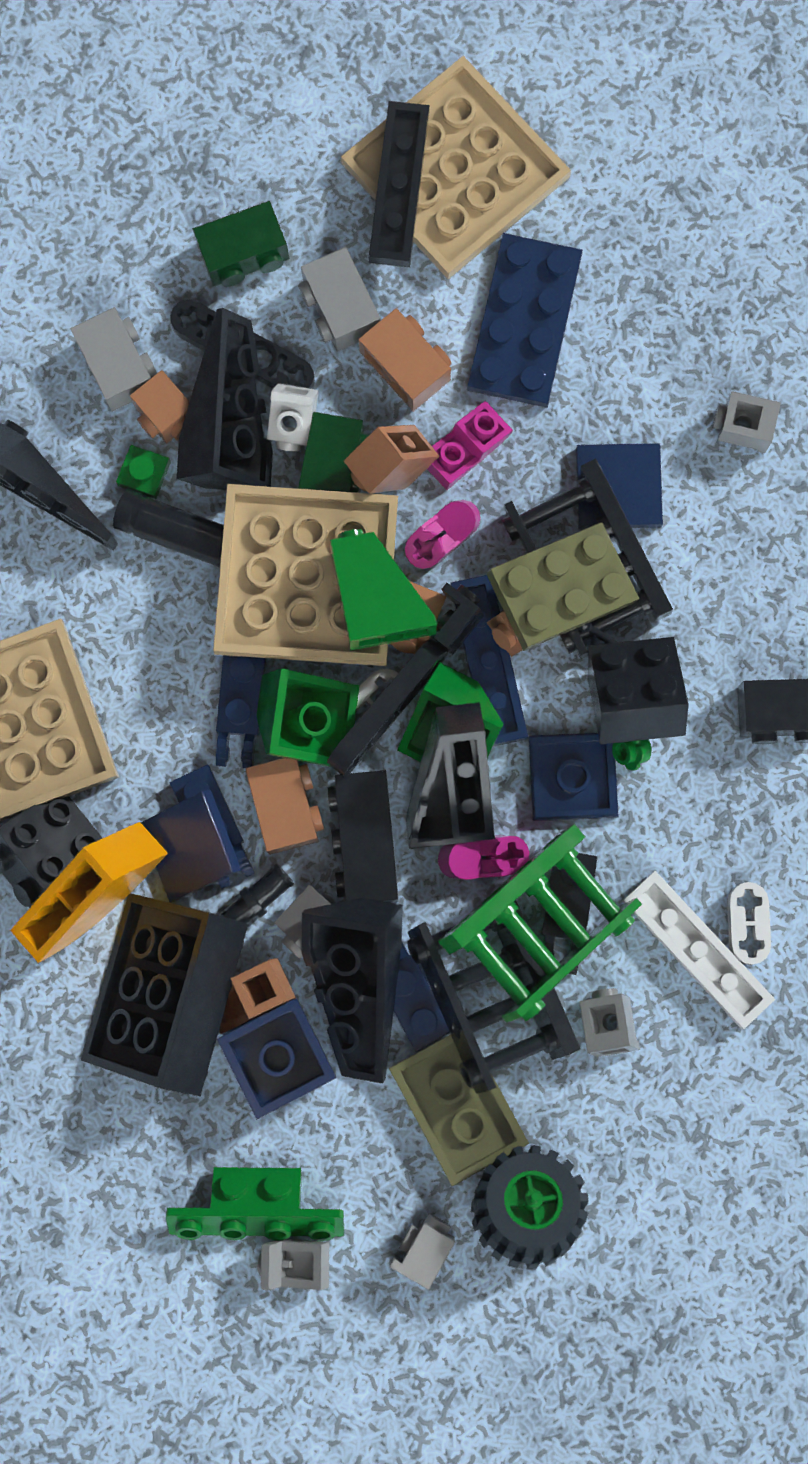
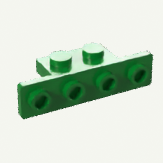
[165,1167,345,1241]

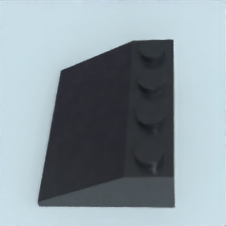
[81,893,248,1097]

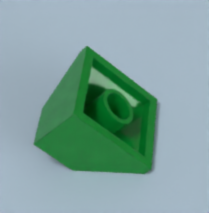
[397,663,504,762]
[256,668,360,767]

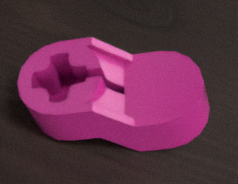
[405,500,481,569]
[438,835,530,880]

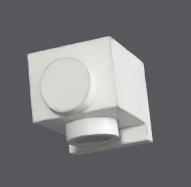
[267,384,319,451]

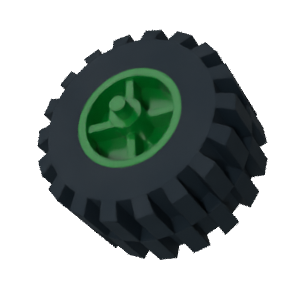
[471,1145,589,1270]

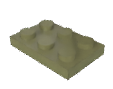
[486,522,639,651]
[389,1034,529,1187]

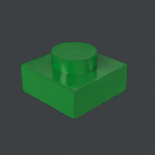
[116,445,171,499]

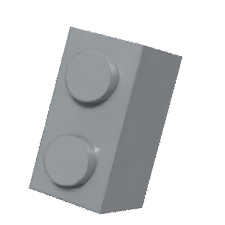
[298,247,381,352]
[70,307,157,412]

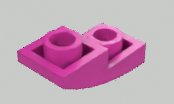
[427,400,513,491]

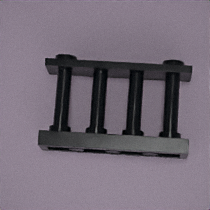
[501,458,673,659]
[407,899,581,1094]

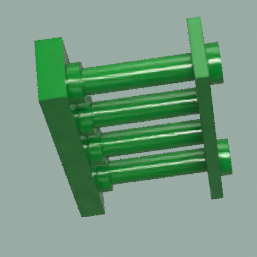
[438,824,642,1023]

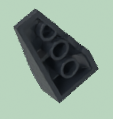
[176,308,273,490]
[301,898,403,1084]

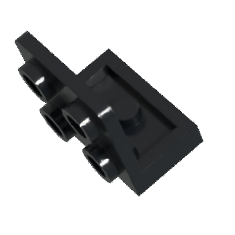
[0,796,102,908]

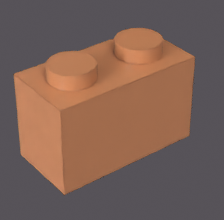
[358,308,452,412]
[344,425,440,494]
[245,758,324,855]

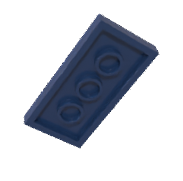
[467,233,583,408]

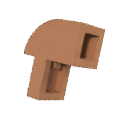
[219,958,296,1034]

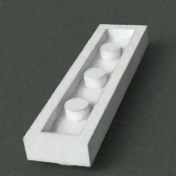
[622,871,776,1029]

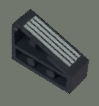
[406,702,495,849]

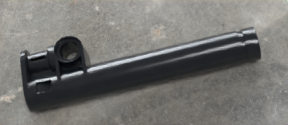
[113,490,375,668]

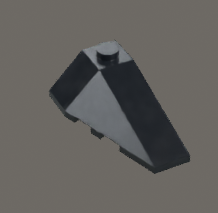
[0,420,118,551]

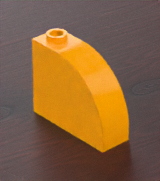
[10,822,168,963]

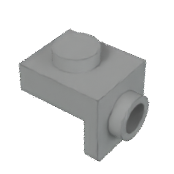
[257,1239,329,1290]

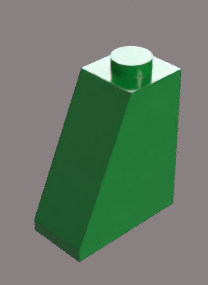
[330,529,437,651]

